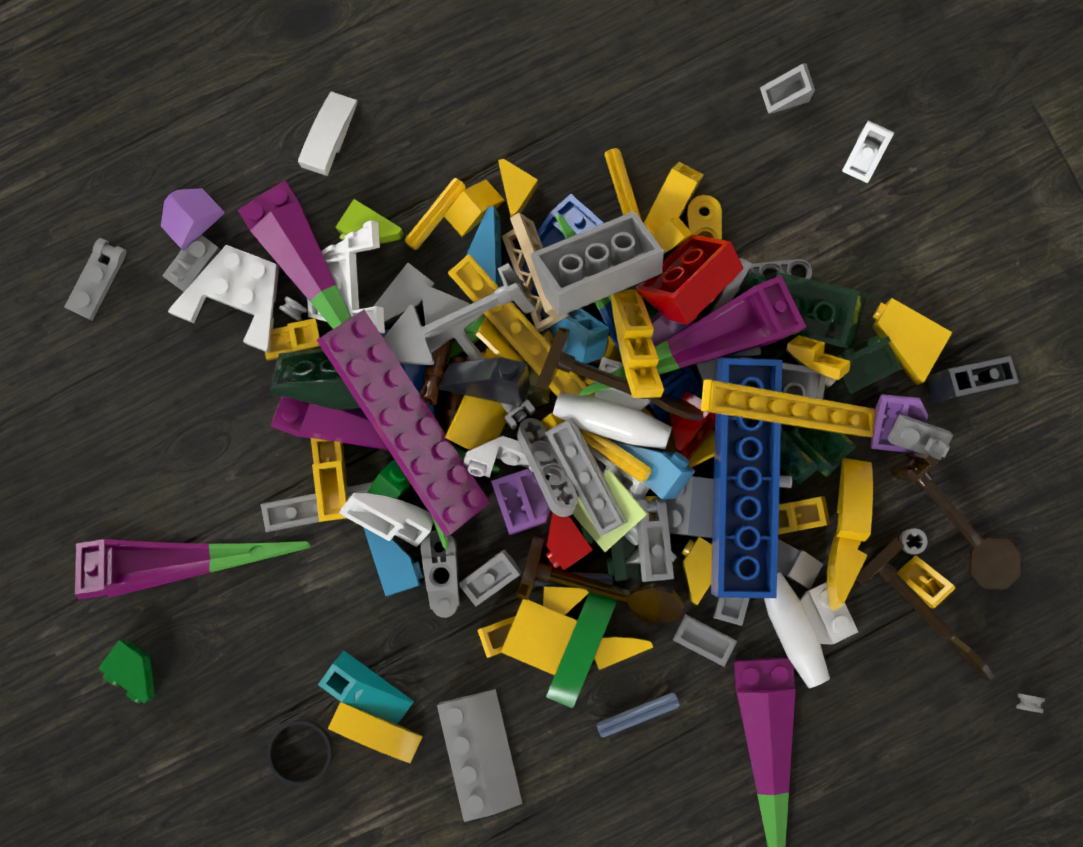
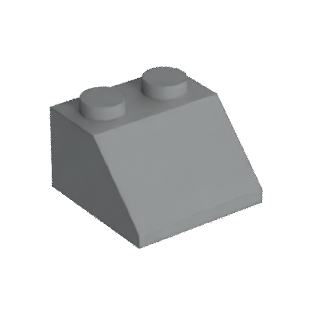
[665,476,714,538]

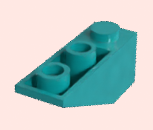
[318,651,414,724]

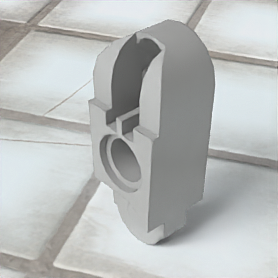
[421,530,460,618]

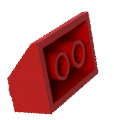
[635,234,744,325]

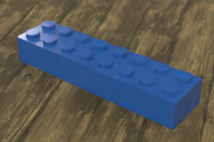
[711,358,782,598]

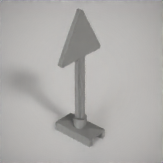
[383,263,536,365]
[421,284,535,430]

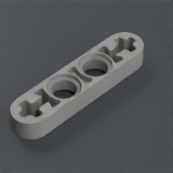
[517,418,578,517]

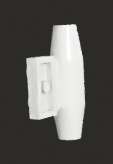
[553,357,672,449]
[764,572,858,688]

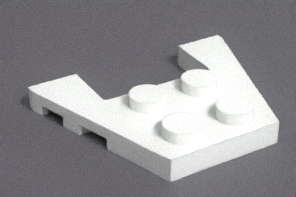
[307,221,385,334]
[168,245,279,353]

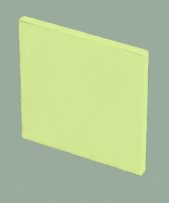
[573,469,648,552]

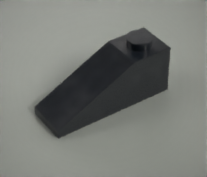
[926,356,1019,404]
[439,357,530,407]

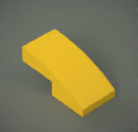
[265,318,321,360]
[787,335,851,380]

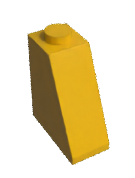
[644,162,704,233]
[873,298,952,385]

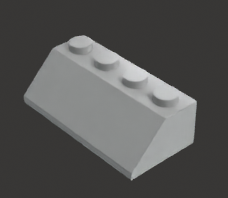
[531,211,664,317]
[437,689,522,822]

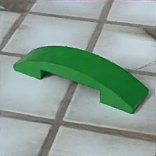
[546,592,617,708]

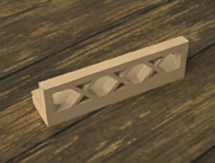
[502,213,569,332]

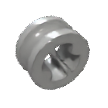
[279,296,308,321]
[899,528,928,554]
[1016,694,1045,713]

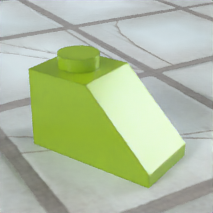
[336,199,404,244]

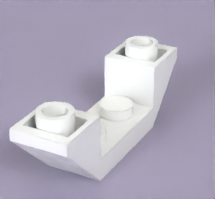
[463,436,576,503]

